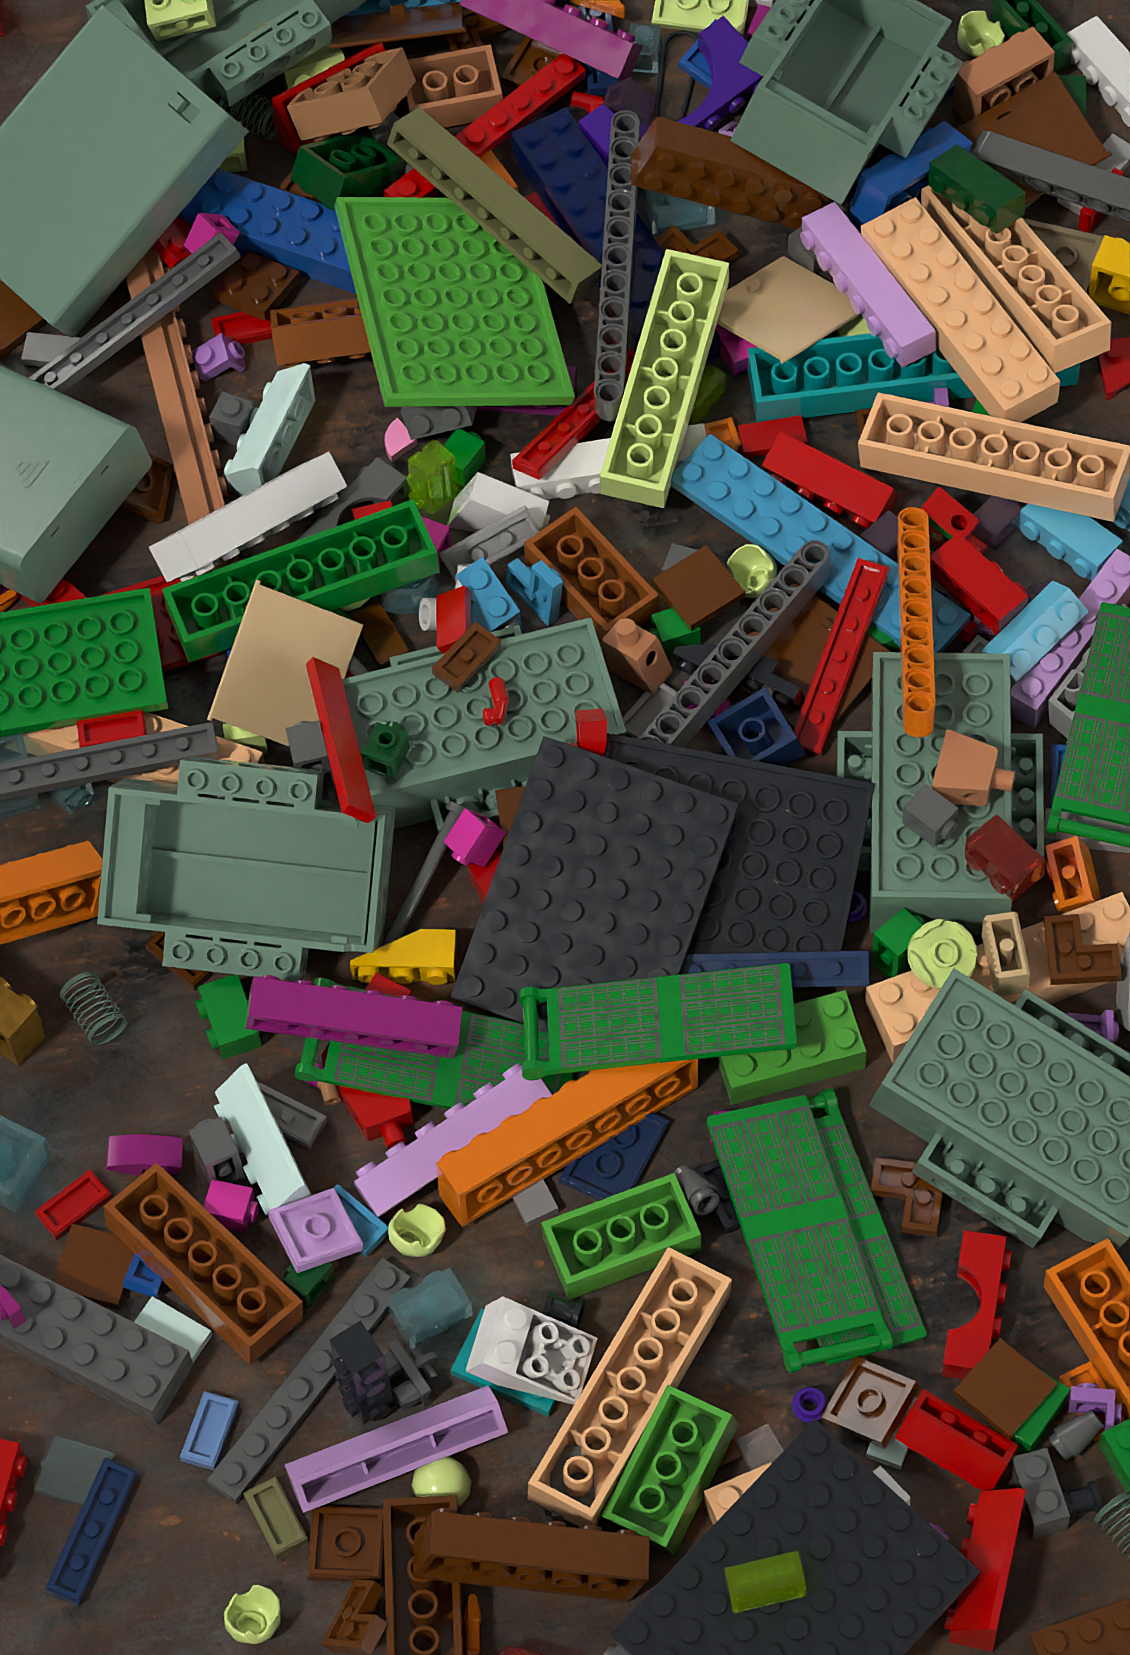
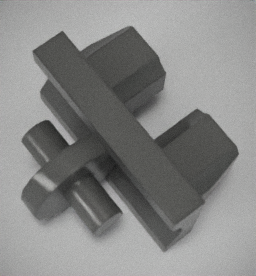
[384,1338,439,1410]

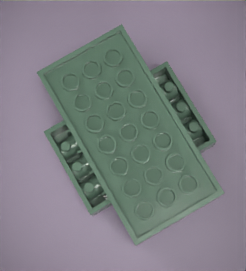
[85,0,367,107]
[730,0,963,205]
[342,617,627,847]
[837,652,1044,935]
[97,756,396,981]
[869,968,1130,1251]

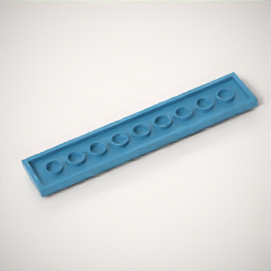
[671,434,971,653]

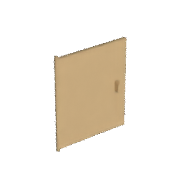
[717,256,861,364]
[207,580,363,746]

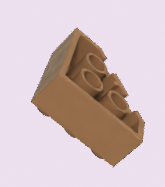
[287,47,416,141]

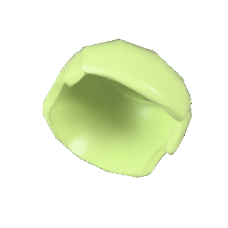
[957,11,1005,58]
[727,544,777,598]
[388,1204,446,1257]
[411,1456,472,1507]
[224,1585,280,1644]

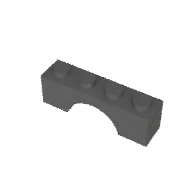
[294,457,409,542]
[285,720,337,801]

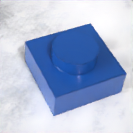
[122,1253,163,1298]

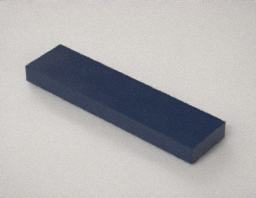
[44,1457,138,1606]

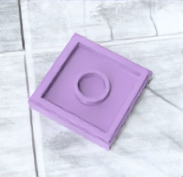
[268,1188,363,1273]

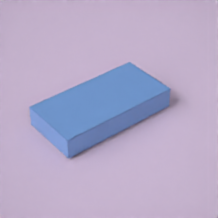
[180,1391,239,1471]

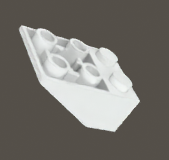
[466,1297,597,1405]

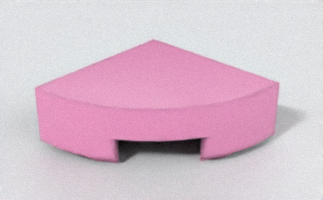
[385,418,418,462]

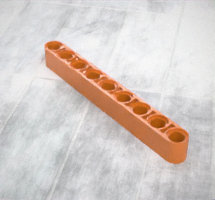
[897,507,935,738]

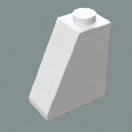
[447,472,550,532]

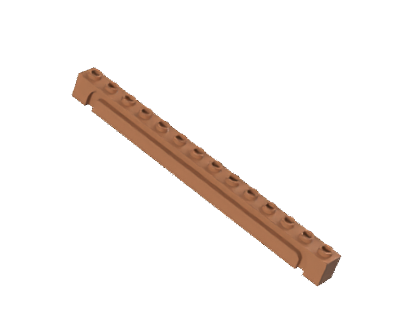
[126,247,245,575]

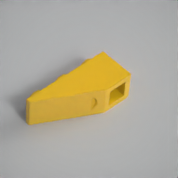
[350,929,458,985]

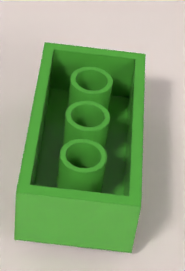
[716,990,866,1105]
[541,1173,701,1300]
[601,1385,739,1556]

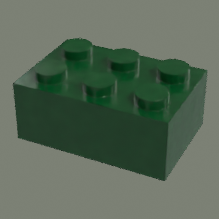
[290,130,407,211]

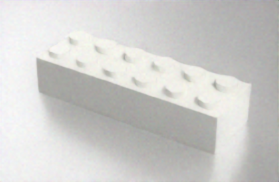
[149,452,347,582]

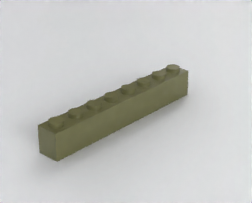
[387,107,602,304]

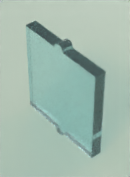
[34,1436,115,1506]

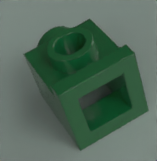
[360,721,410,780]
[283,1262,336,1309]

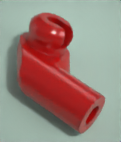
[571,91,610,114]
[482,677,509,727]

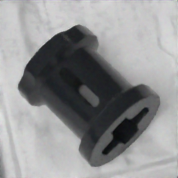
[542,1292,585,1329]
[1061,1481,1103,1522]

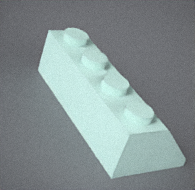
[224,363,315,496]
[214,1063,312,1215]

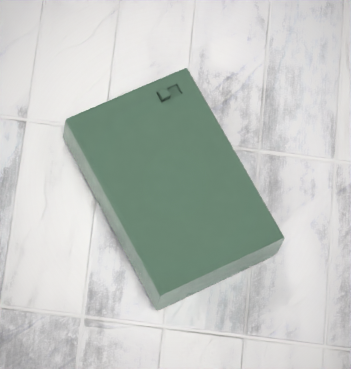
[0,5,249,338]
[0,365,152,603]

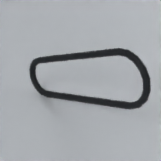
[654,30,699,121]

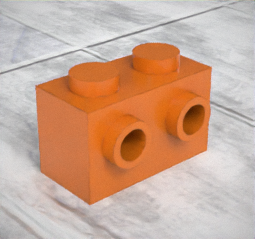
[1045,836,1101,913]

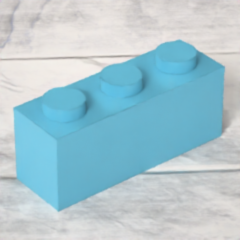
[1019,503,1123,581]
[981,580,1089,682]

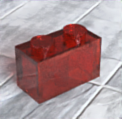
[965,814,1045,901]

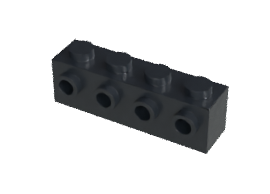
[329,1320,395,1424]

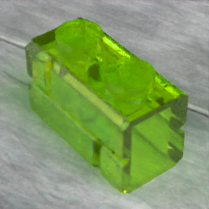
[406,440,459,514]

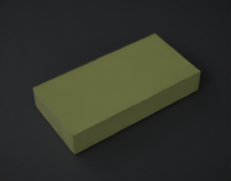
[243,1477,308,1559]

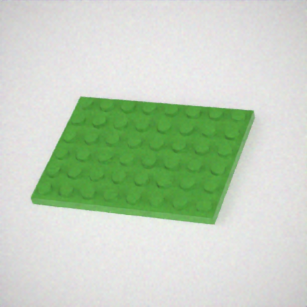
[334,197,575,407]

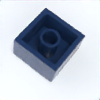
[707,687,806,767]

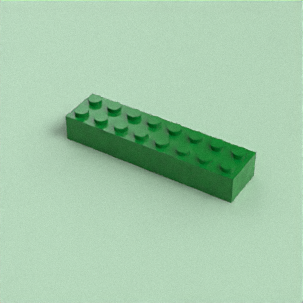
[162,499,439,662]

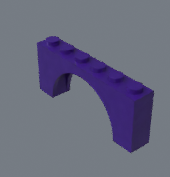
[577,16,763,184]

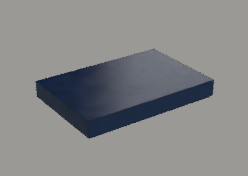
[559,1112,670,1201]

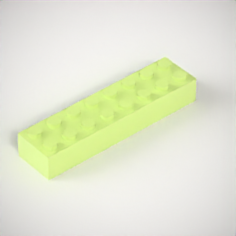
[600,249,729,508]

